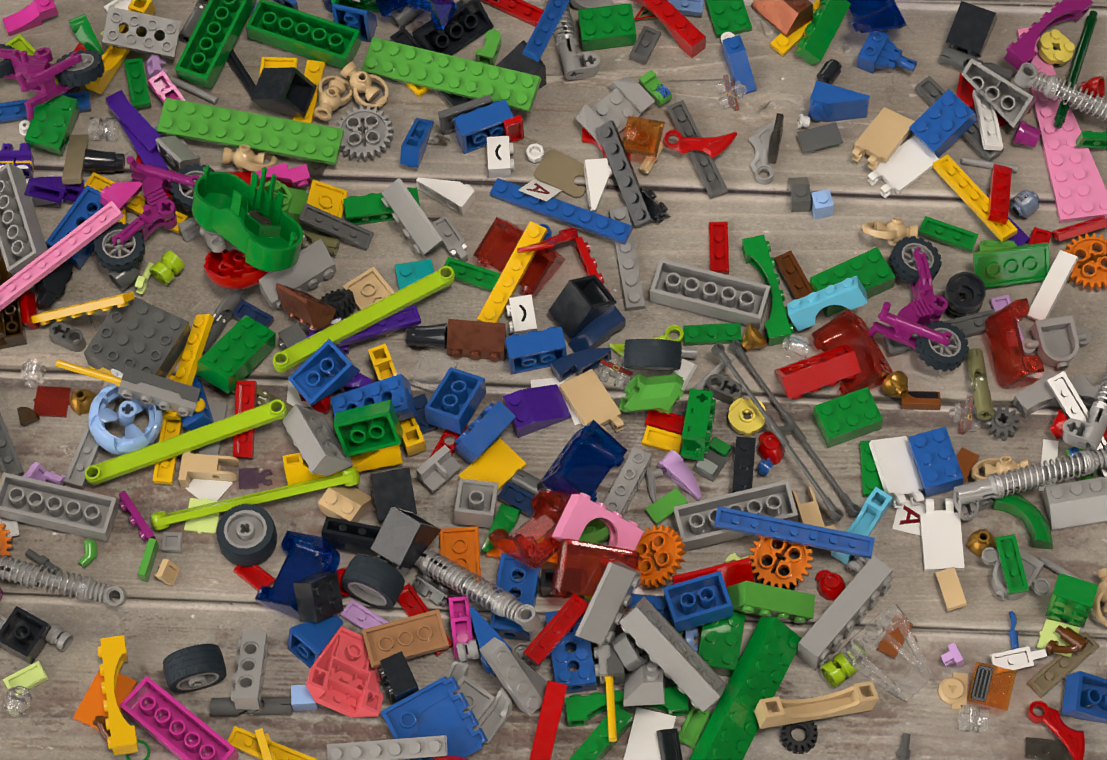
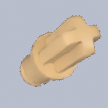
[639,140,665,174]

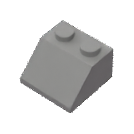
[155,136,201,172]
[454,478,499,528]

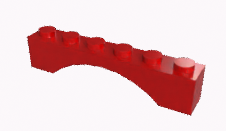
[631,0,706,58]

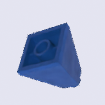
[288,615,343,668]

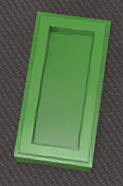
[645,488,688,526]
[138,538,159,582]
[679,705,711,749]

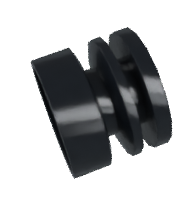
[943,272,986,319]

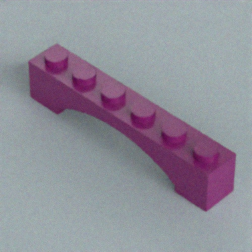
[1004,0,1093,70]

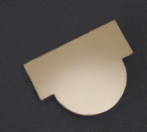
[938,672,968,711]

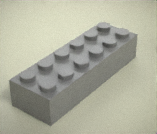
[0,162,47,275]
[650,258,771,329]
[0,472,119,542]
[673,480,798,551]
[797,555,893,670]
[619,597,727,712]

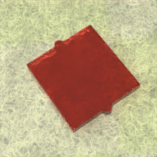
[33,386,71,418]

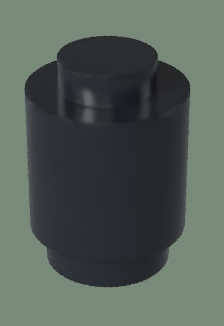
[817,59,842,85]

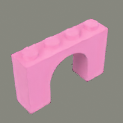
[552,493,644,567]

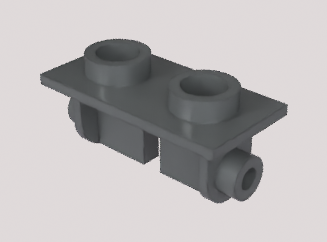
[412,573,454,607]

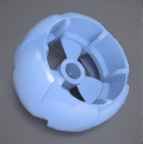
[88,384,163,455]

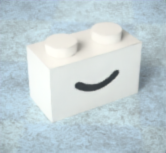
[487,136,515,178]
[506,295,537,335]

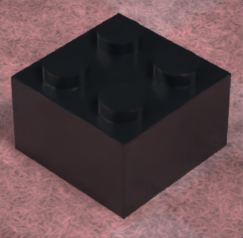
[293,571,344,622]
[0,606,51,664]
[378,651,419,704]

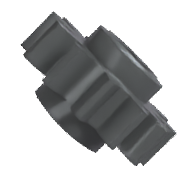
[985,405,1020,440]

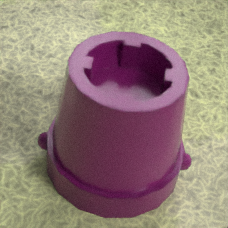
[1012,120,1041,148]

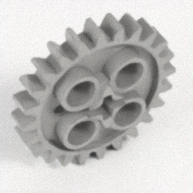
[334,105,394,161]

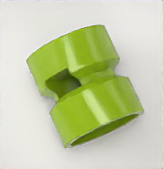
[149,250,185,286]
[820,650,859,688]

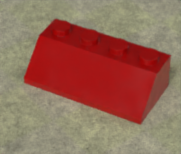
[775,344,861,399]
[672,557,755,587]

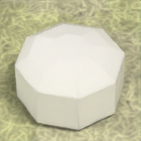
[526,143,545,163]

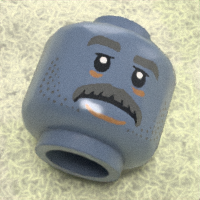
[1011,190,1040,218]

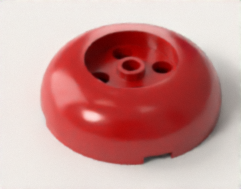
[203,249,268,289]

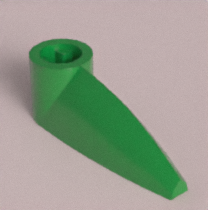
[68,13,104,56]
[482,504,521,552]

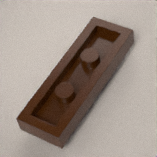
[774,251,814,299]

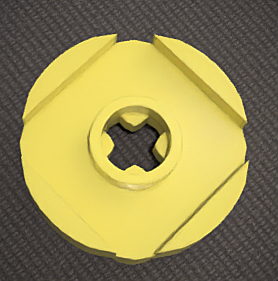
[1037,29,1075,66]
[728,398,766,437]

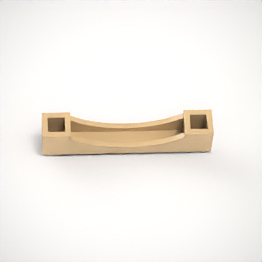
[754,681,879,729]

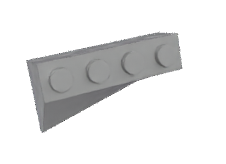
[961,58,1036,128]
[479,637,547,716]

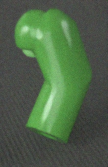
[78,539,98,568]

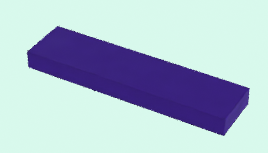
[108,95,161,154]

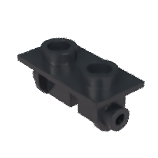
[641,187,671,224]

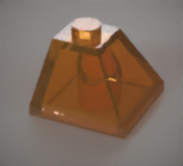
[622,116,665,158]

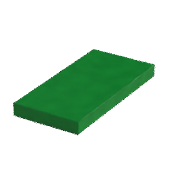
[973,242,1050,288]

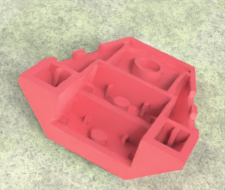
[306,626,383,718]

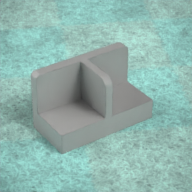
[416,445,461,492]

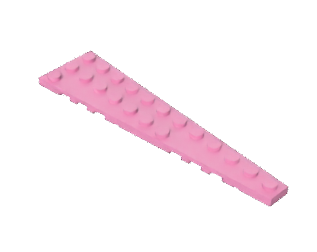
[1017,28,1107,223]

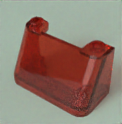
[473,217,565,295]
[985,298,1044,389]
[811,309,893,395]
[488,490,571,568]
[550,539,640,609]

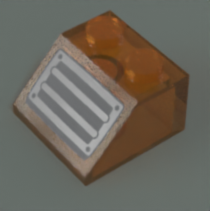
[967,662,1017,711]

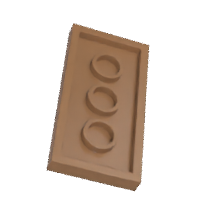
[362,609,449,669]

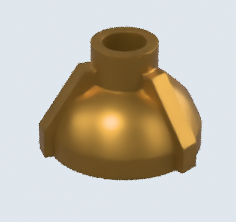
[741,323,768,351]
[881,371,908,398]
[70,389,97,416]
[966,528,996,557]

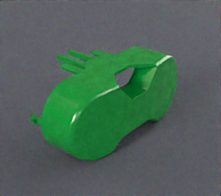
[192,165,303,272]

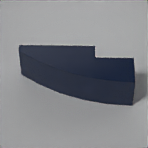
[568,305,626,352]
[551,348,612,382]

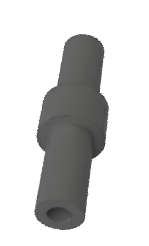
[25,549,61,575]
[898,733,911,760]

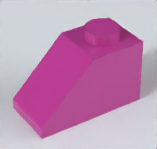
[100,182,143,212]

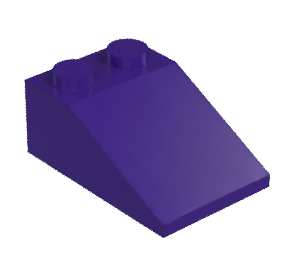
[503,384,571,438]

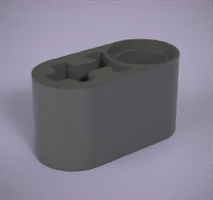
[49,322,86,352]
[707,374,742,405]
[612,631,649,671]

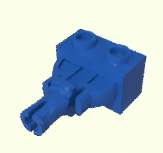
[856,28,917,74]

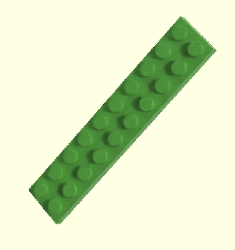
[361,37,541,113]
[157,98,344,165]

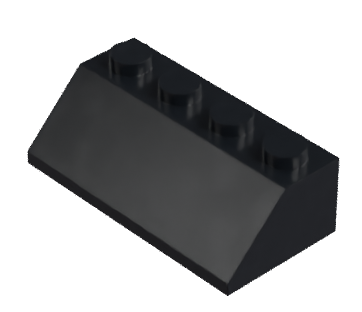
[412,0,494,56]

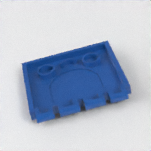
[381,676,488,760]

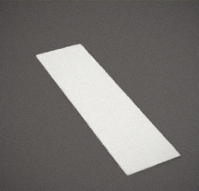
[1039,439,1059,491]

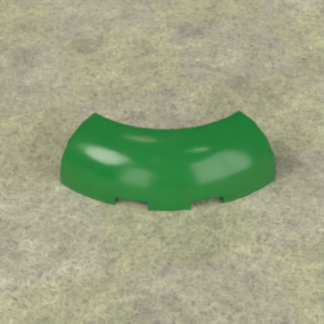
[993,492,1053,549]

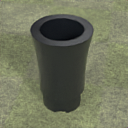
[84,148,125,174]
[406,323,448,349]

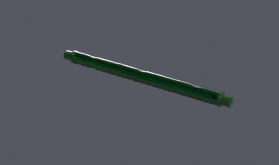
[1054,11,1098,129]

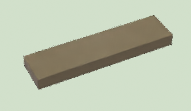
[62,134,89,185]
[1027,631,1100,698]

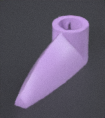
[657,450,702,501]

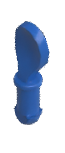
[1008,611,1019,650]

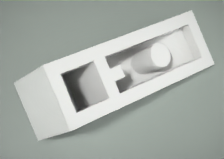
[584,158,612,213]
[416,177,476,216]

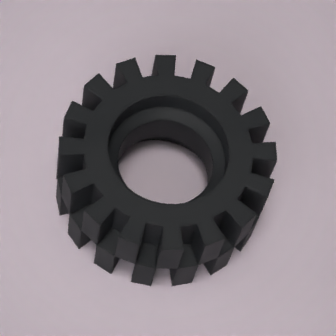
[320,288,357,319]
[781,720,818,754]

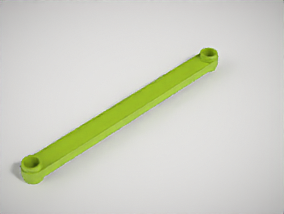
[272,266,455,373]
[85,400,287,485]
[151,467,360,530]

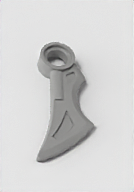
[748,121,778,185]

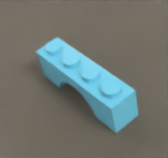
[787,276,868,331]
[831,487,892,565]

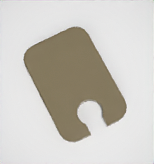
[534,150,587,199]

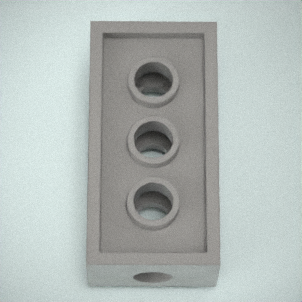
[102,6,181,59]

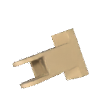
[178,450,239,488]
[792,486,836,530]

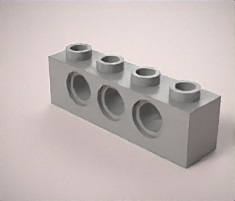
[604,447,651,519]
[231,631,269,710]

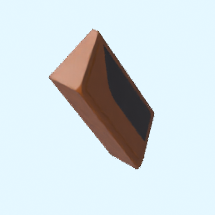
[901,391,941,410]

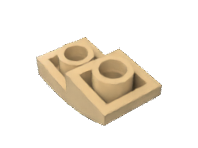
[935,567,967,611]

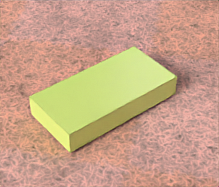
[3,661,48,698]

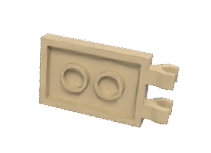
[852,107,915,170]
[342,266,395,337]
[559,369,624,441]

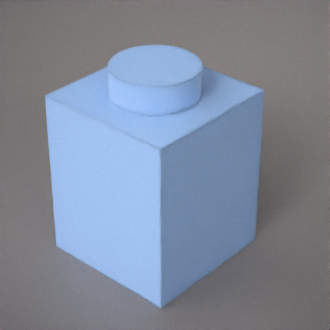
[810,189,834,219]
[291,685,318,711]

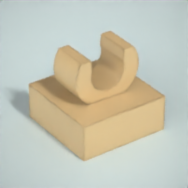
[154,559,181,586]

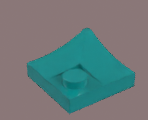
[394,259,439,294]

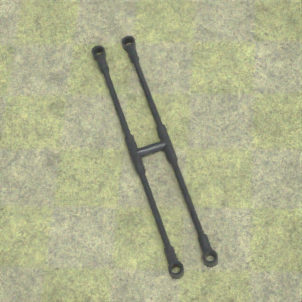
[711,340,861,522]

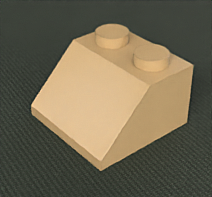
[318,484,374,523]

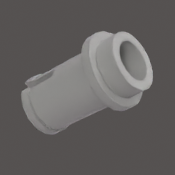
[681,346,697,359]

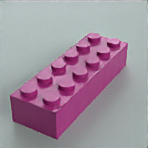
[119,676,239,760]

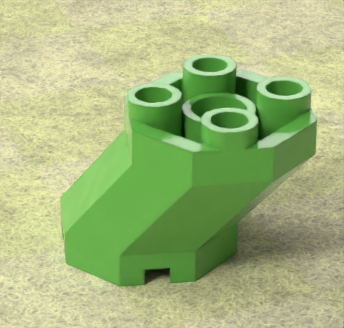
[256,180,308,223]
[619,374,684,414]

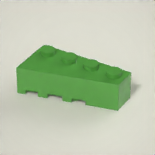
[726,581,815,624]

